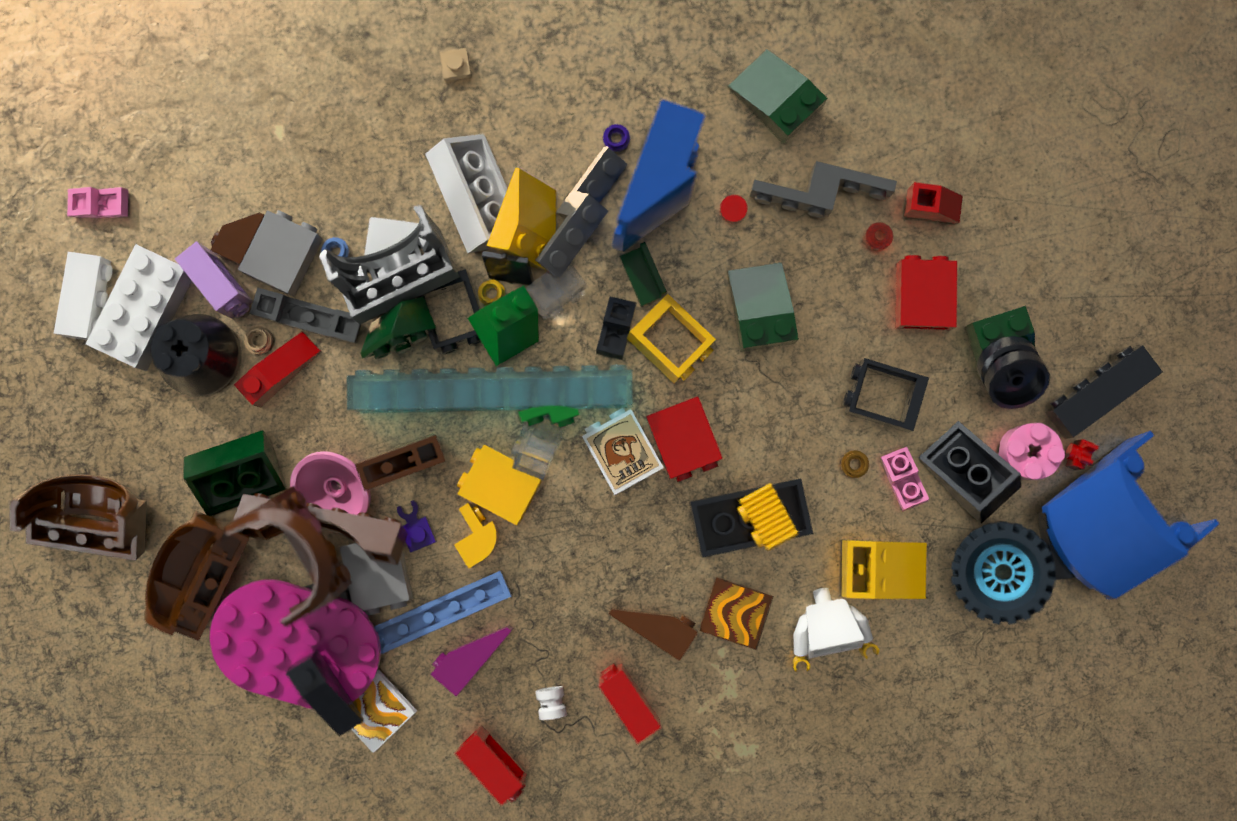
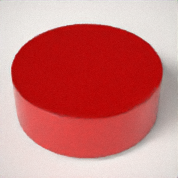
[720,195,748,224]

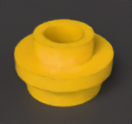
[478,280,506,306]

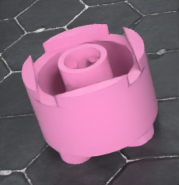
[998,423,1065,480]

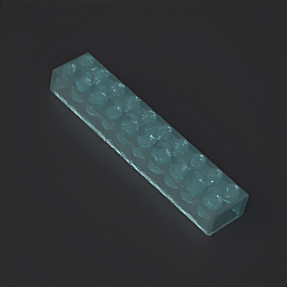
[347,365,633,414]

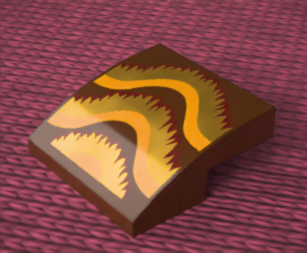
[699,577,774,650]

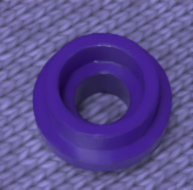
[603,124,630,152]

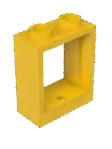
[627,294,716,384]

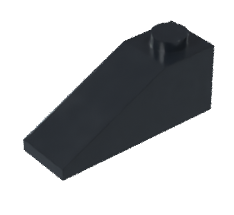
[285,649,364,737]

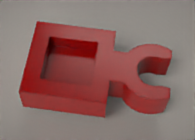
[1065,439,1099,470]

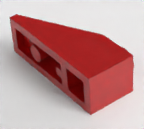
[234,331,322,408]

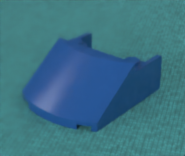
[612,99,705,252]
[1042,431,1219,600]

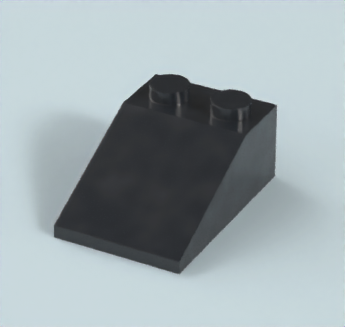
[918,421,1021,524]

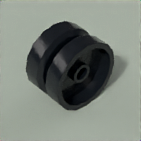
[977,336,1050,409]

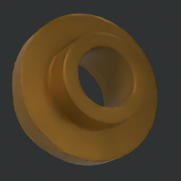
[841,450,869,478]

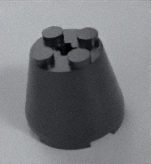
[151,314,242,397]

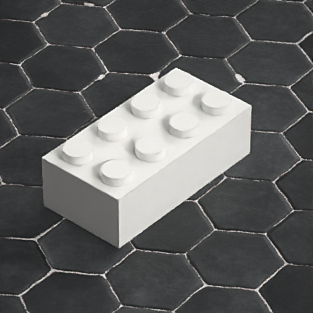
[86,244,192,371]

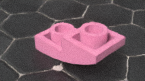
[881,447,929,512]

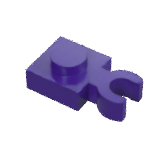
[397,500,437,553]

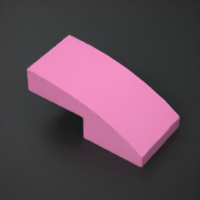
[67,187,128,218]

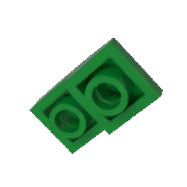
[517,406,580,428]

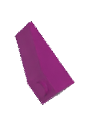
[430,625,514,696]

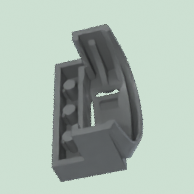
[319,206,460,325]

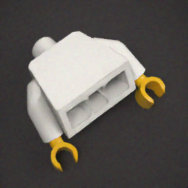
[792,588,879,672]

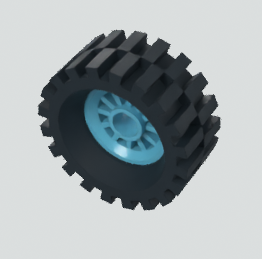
[951,521,1056,625]

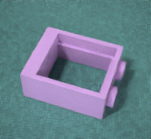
[175,241,253,319]

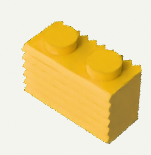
[737,483,799,551]

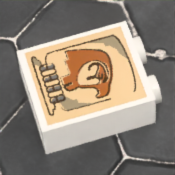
[582,408,664,495]

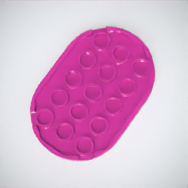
[210,579,381,709]

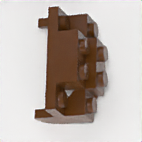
[144,510,250,641]

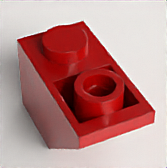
[904,182,963,224]

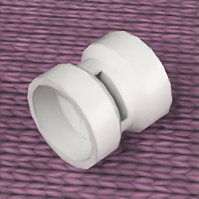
[535,686,567,720]

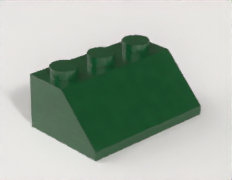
[183,430,287,516]

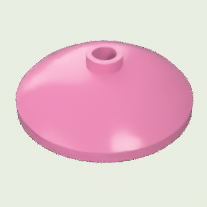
[290,452,371,515]

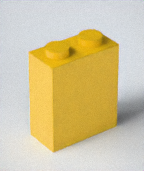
[457,445,545,525]

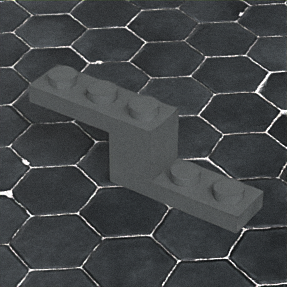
[535,147,628,278]
[750,161,897,218]

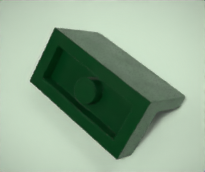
[619,242,667,307]

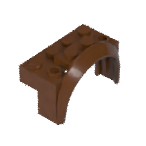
[10,475,147,561]
[224,486,352,627]

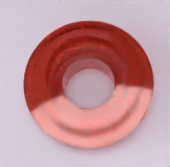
[865,222,893,250]

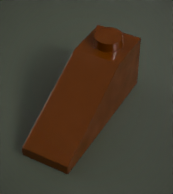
[355,433,446,491]
[609,608,698,661]

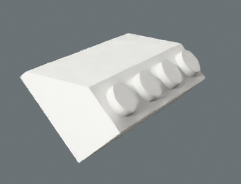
[425,134,507,253]

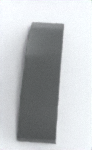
[249,287,361,344]

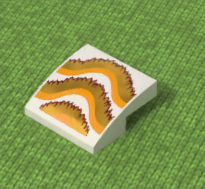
[351,670,417,753]

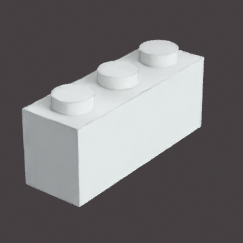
[54,252,112,340]

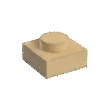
[439,48,472,82]

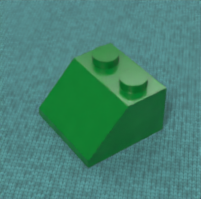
[468,285,539,366]

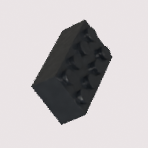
[689,478,813,558]

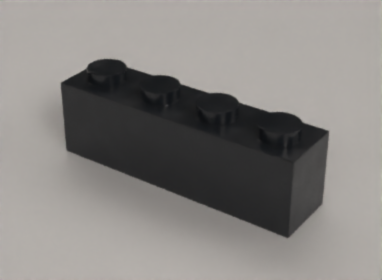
[1045,345,1163,439]

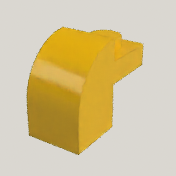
[454,503,499,569]

